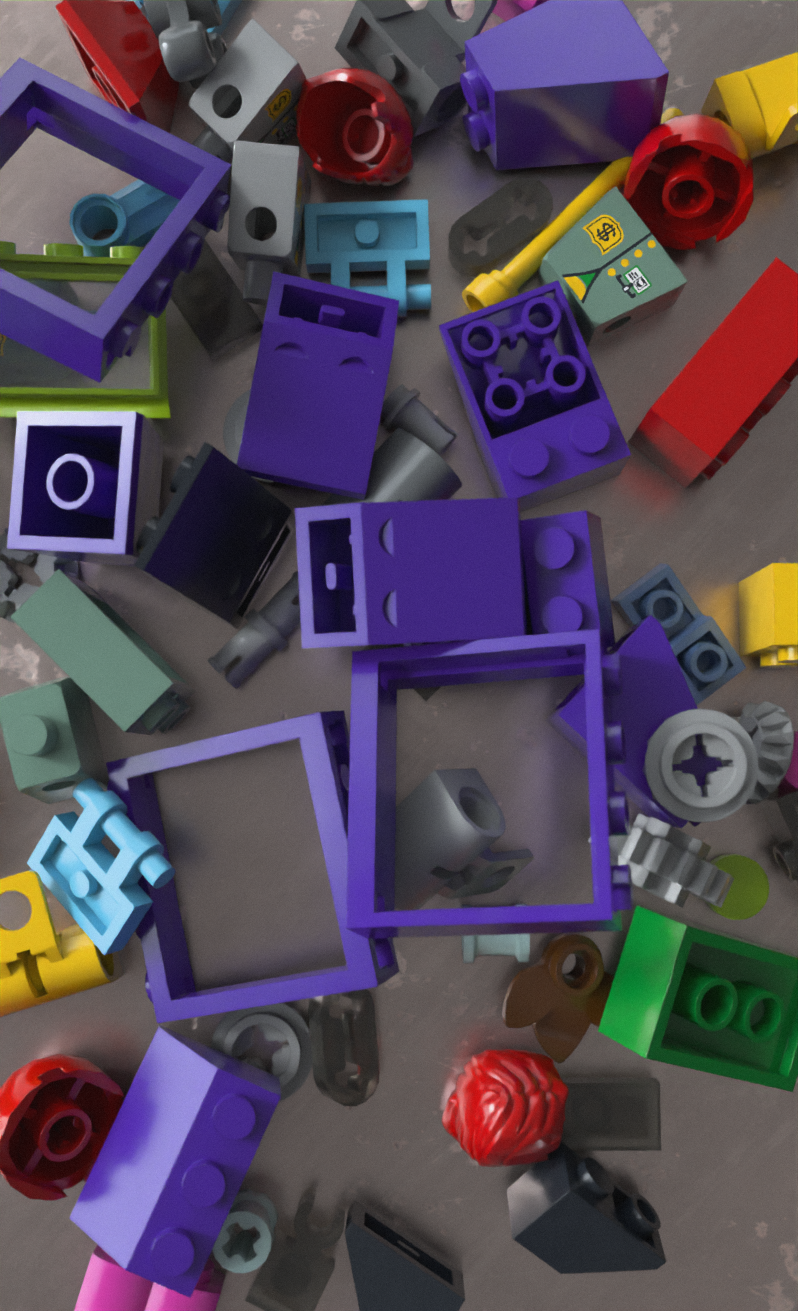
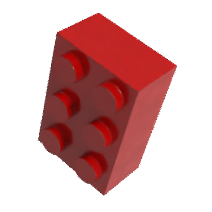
[628,257,798,488]

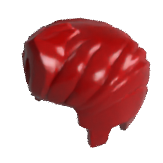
[296,68,414,187]
[442,1049,569,1167]

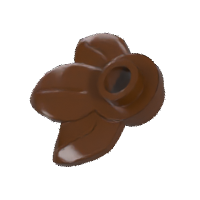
[502,932,614,1064]

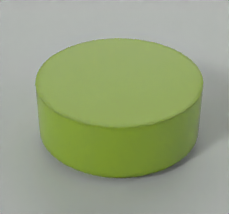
[704,854,769,920]

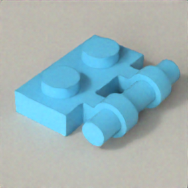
[304,199,431,317]
[27,778,175,955]

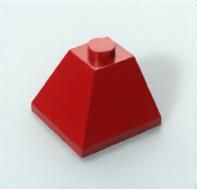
[55,0,180,133]

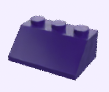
[69,1024,281,1298]

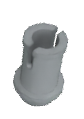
[381,384,459,456]

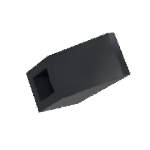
[506,1142,666,1274]

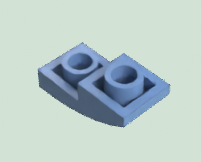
[611,563,747,705]

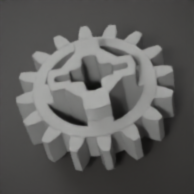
[588,813,735,908]

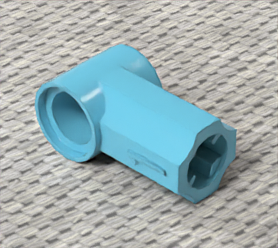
[69,179,180,257]

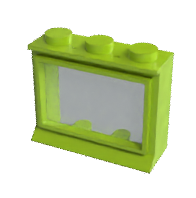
[0,241,171,418]

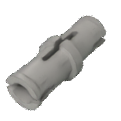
[207,571,301,689]

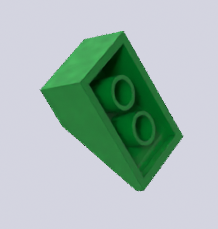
[598,905,798,1092]

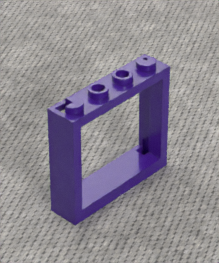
[0,57,231,383]
[345,629,633,939]
[106,710,400,1024]

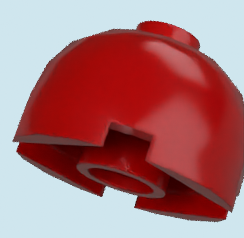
[624,113,754,250]
[0,1054,124,1201]

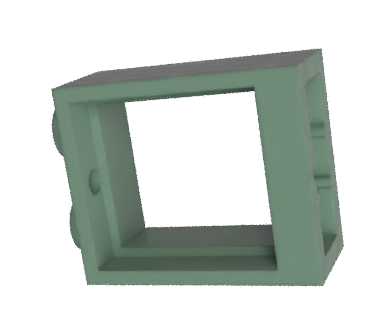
[10,569,195,735]

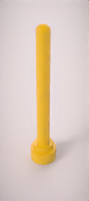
[462,108,684,313]

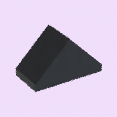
[345,1200,465,1311]

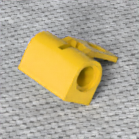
[701,52,798,159]
[0,870,124,1017]

